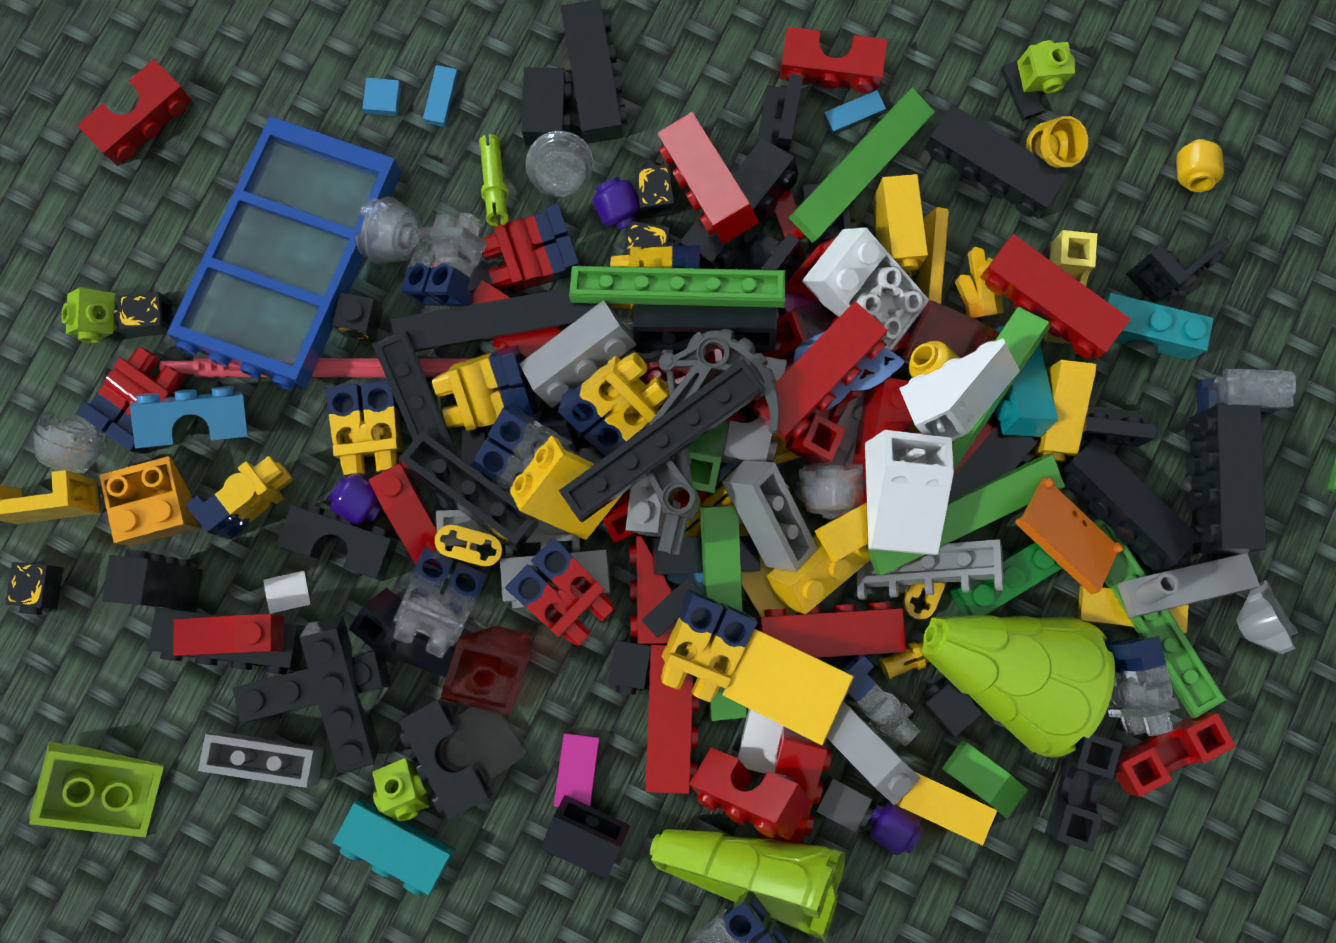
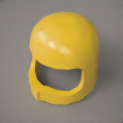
[1026,116,1088,169]

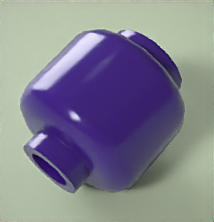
[592,176,640,230]
[328,473,382,526]
[868,801,924,855]

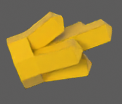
[955,247,1004,319]

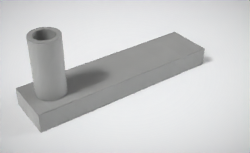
[1117,553,1260,619]

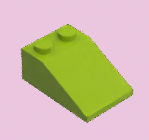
[29,742,164,838]

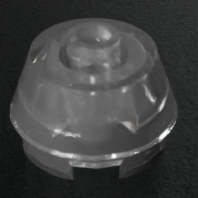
[526,131,594,198]
[355,196,422,264]
[33,411,107,473]
[795,462,866,519]

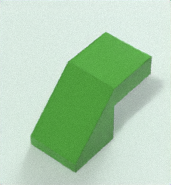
[688,423,729,493]
[942,740,1028,819]

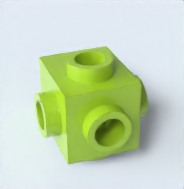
[1017,40,1076,93]
[61,287,117,343]
[372,758,430,821]

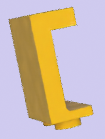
[510,436,622,540]
[0,470,100,524]

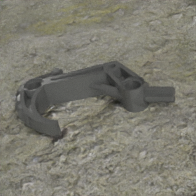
[647,328,780,555]

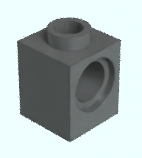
[813,776,873,833]

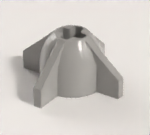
[1237,580,1298,654]

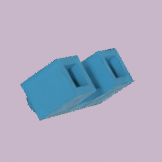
[129,386,248,448]

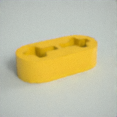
[435,525,502,566]
[902,582,947,620]

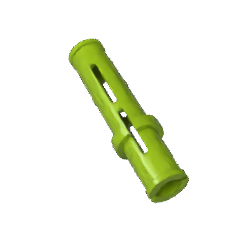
[479,134,509,227]

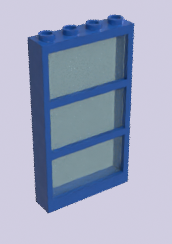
[167,116,401,390]

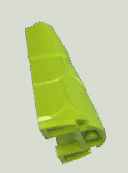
[921,615,1115,758]
[650,829,845,941]

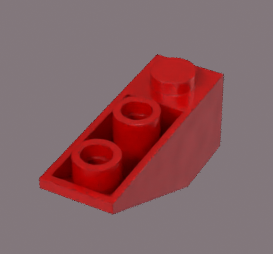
[630,536,678,644]

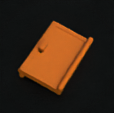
[1015,477,1124,594]

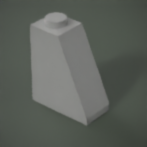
[827,701,920,805]

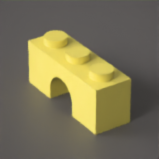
[1044,230,1097,344]

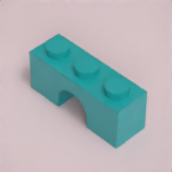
[1104,293,1214,360]

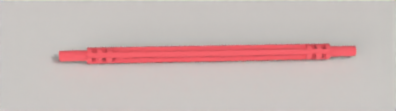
[159,357,469,378]

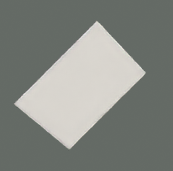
[263,571,311,614]

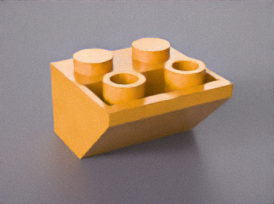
[99,456,199,547]

